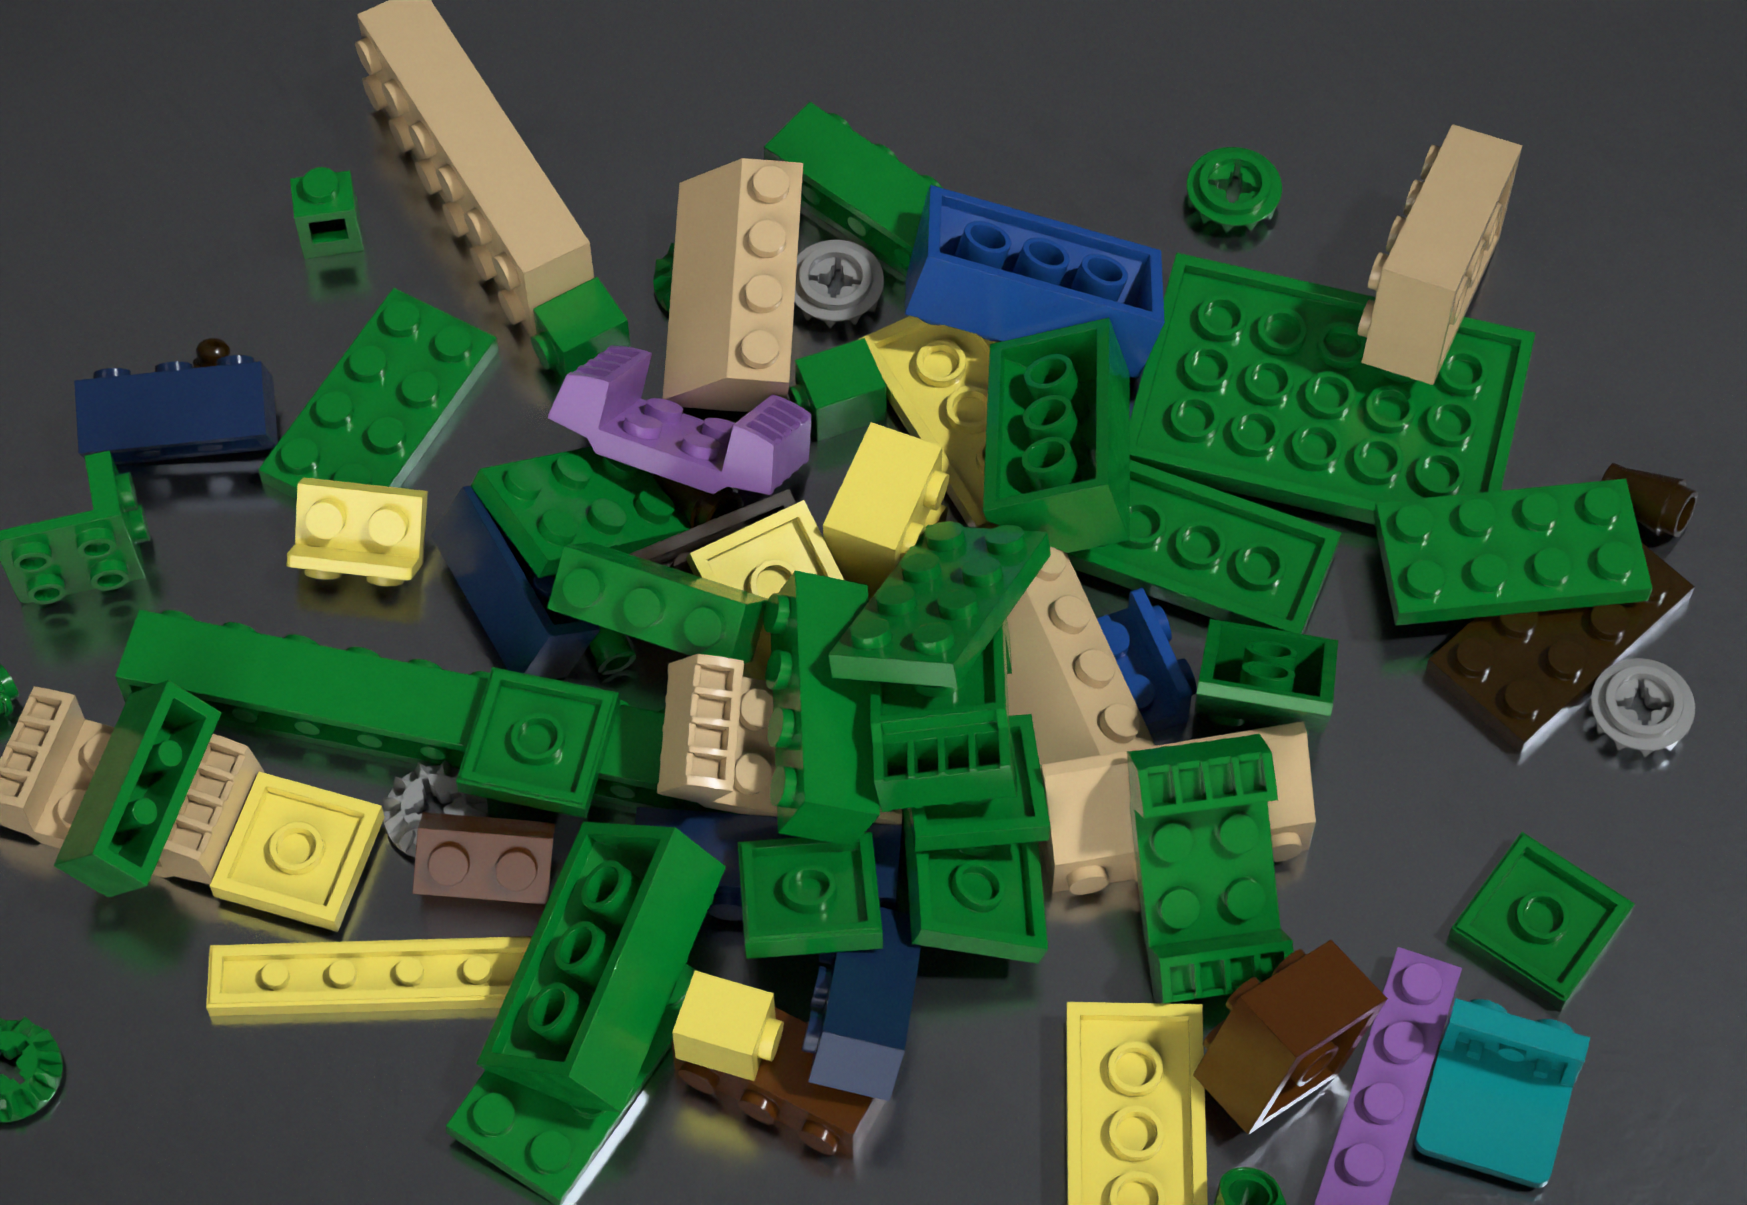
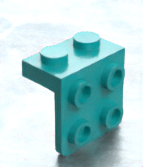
[1415,998,1591,1188]

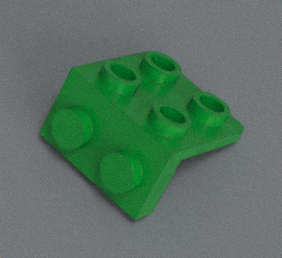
[0,450,150,604]

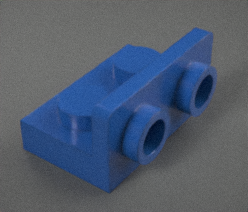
[1097,588,1197,734]

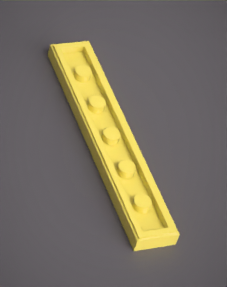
[206,936,532,1016]

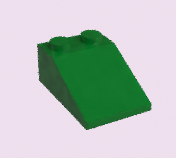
[1194,619,1338,735]

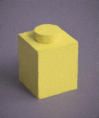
[672,971,784,1081]

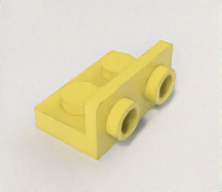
[286,477,428,586]

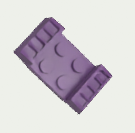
[548,345,811,495]

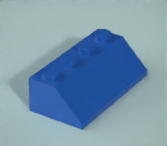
[905,185,1165,379]

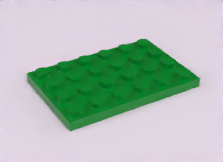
[1130,252,1536,525]

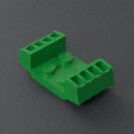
[870,618,1017,813]
[1127,734,1294,1004]

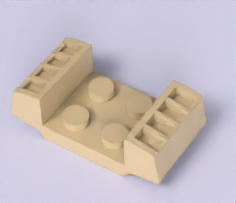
[657,654,902,825]
[0,686,264,884]

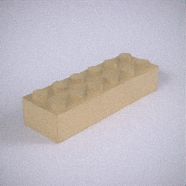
[355,0,594,337]

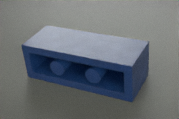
[74,355,278,465]
[431,486,601,679]
[801,907,921,1102]

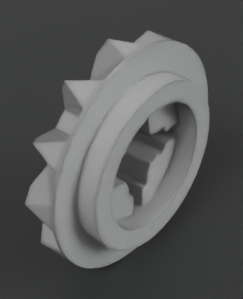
[794,240,884,328]
[1589,658,1695,757]
[383,760,488,858]

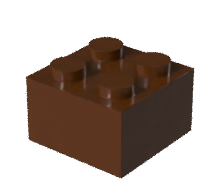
[1193,940,1388,1135]

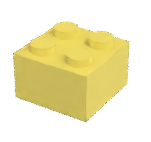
[823,422,949,601]

